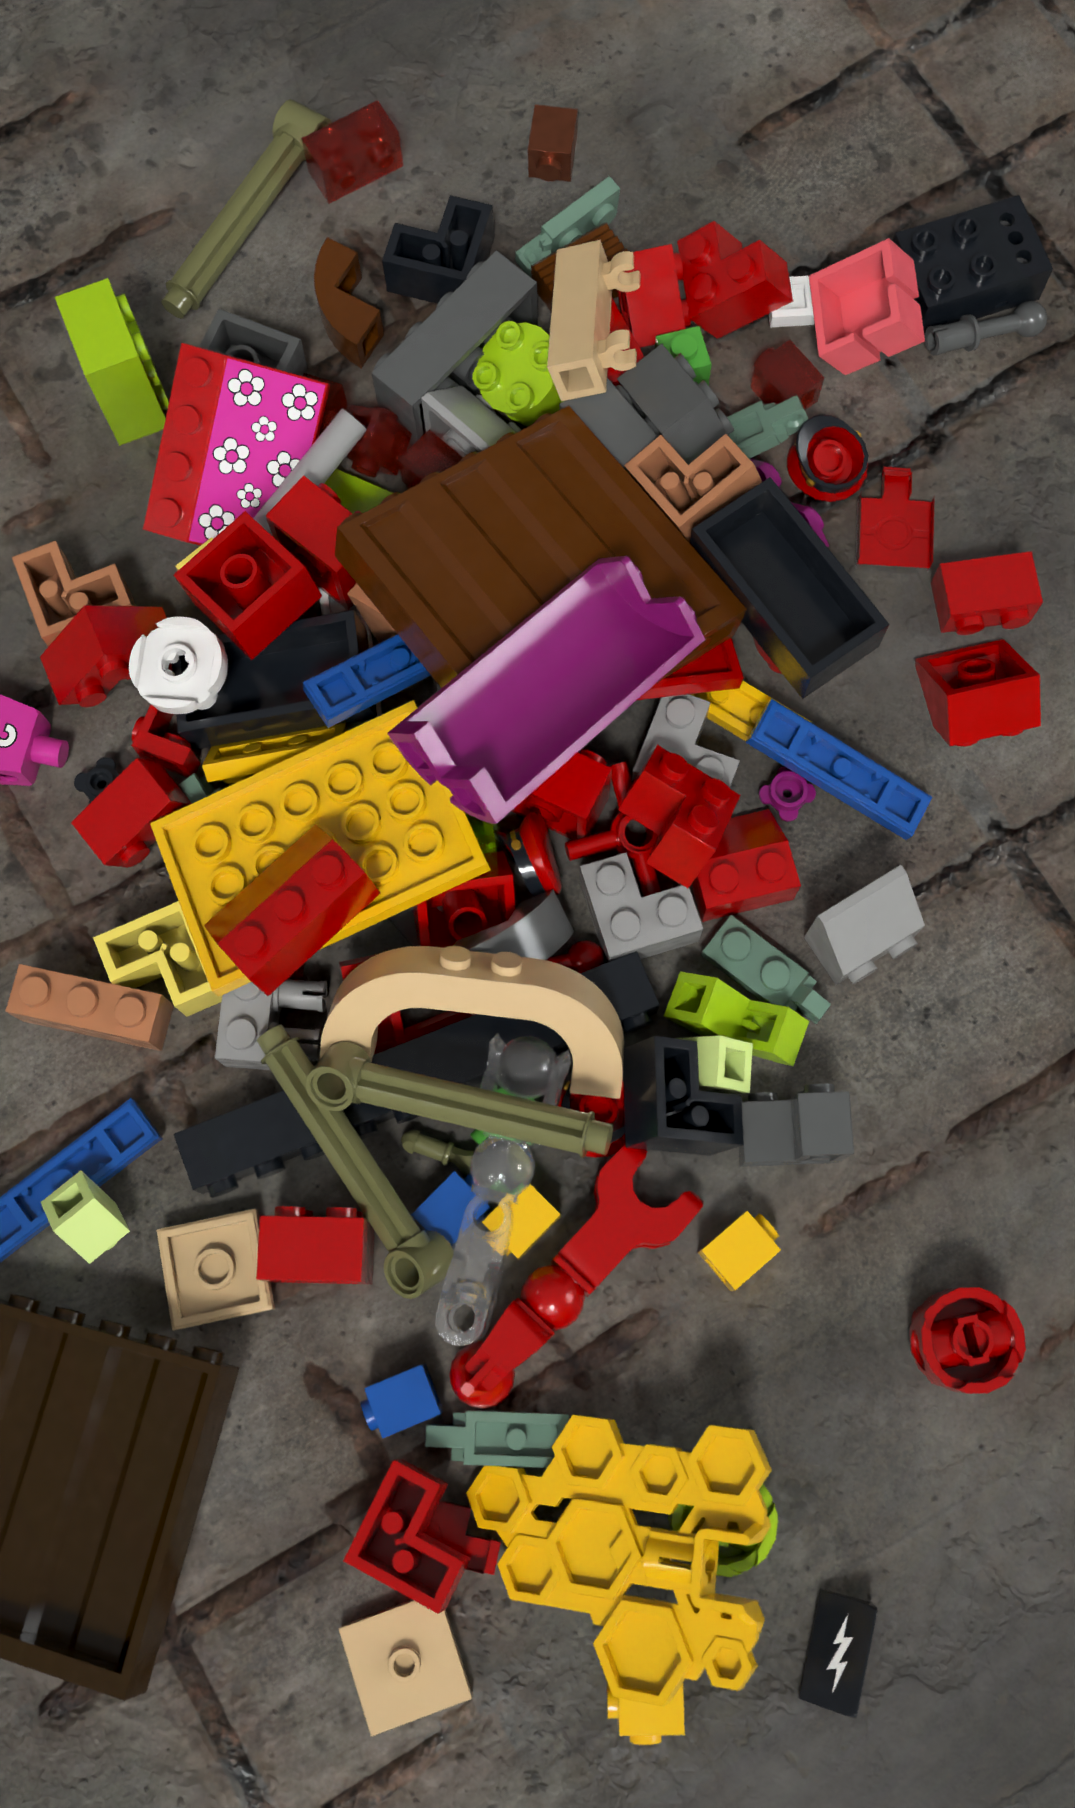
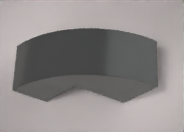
[453,889,574,960]

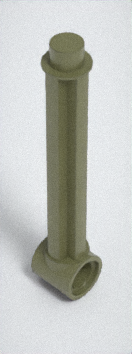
[161,99,332,319]
[257,1024,456,1299]
[305,1041,613,1158]

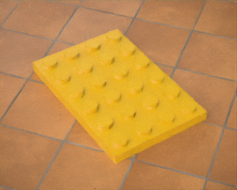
[150,700,491,997]

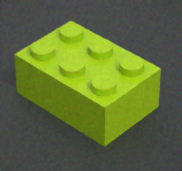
[55,278,169,446]

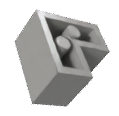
[632,694,740,788]
[579,852,703,963]

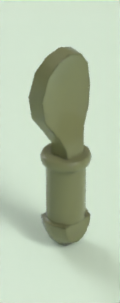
[401,1130,501,1183]

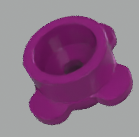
[759,767,816,822]

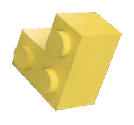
[93,901,222,1017]

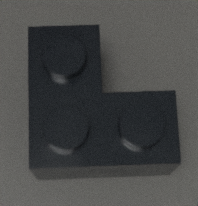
[382,195,494,304]
[623,1036,744,1156]

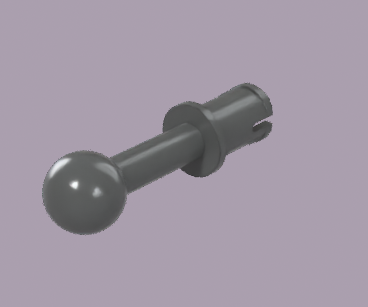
[925,301,1048,356]

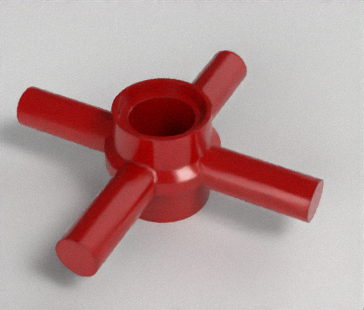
[564,762,661,897]

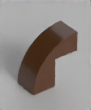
[314,237,384,369]

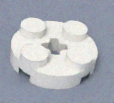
[129,617,228,714]

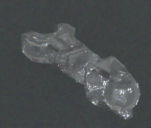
[436,1033,572,1346]

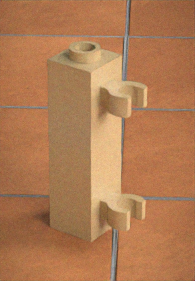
[547,240,641,401]

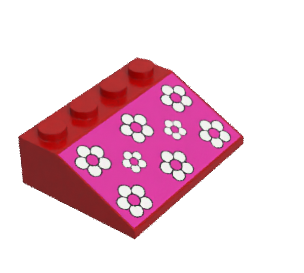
[143,343,331,546]

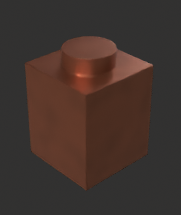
[528,105,578,182]

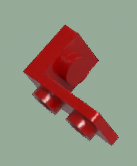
[131,664,200,778]

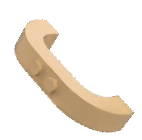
[320,946,624,1099]

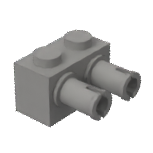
[215,979,327,1070]

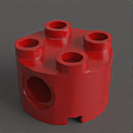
[909,1287,1026,1394]

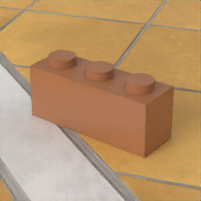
[5,964,174,1051]

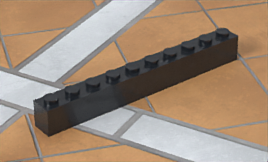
[173,951,659,1198]

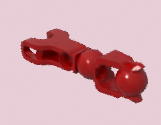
[449,1145,704,1409]

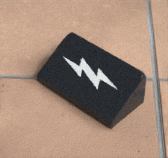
[798,1588,877,1718]

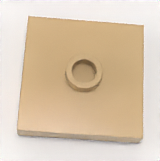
[156,1209,275,1331]
[339,1600,473,1736]

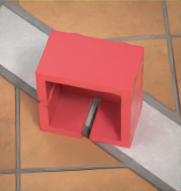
[809,238,925,375]

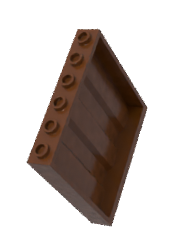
[334,406,747,688]

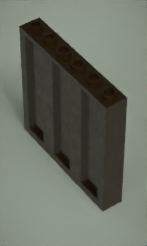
[0,1294,240,1701]

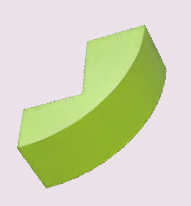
[664,971,809,1067]

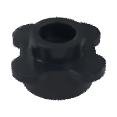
[74,757,119,804]

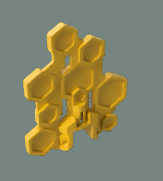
[466,1415,772,1707]

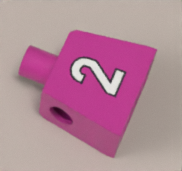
[0,695,69,786]

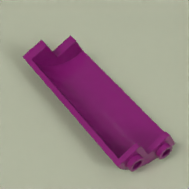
[387,556,705,824]

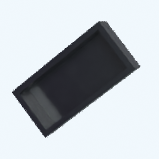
[690,477,890,699]
[172,610,377,749]

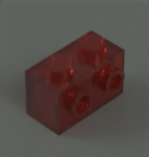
[301,100,403,204]

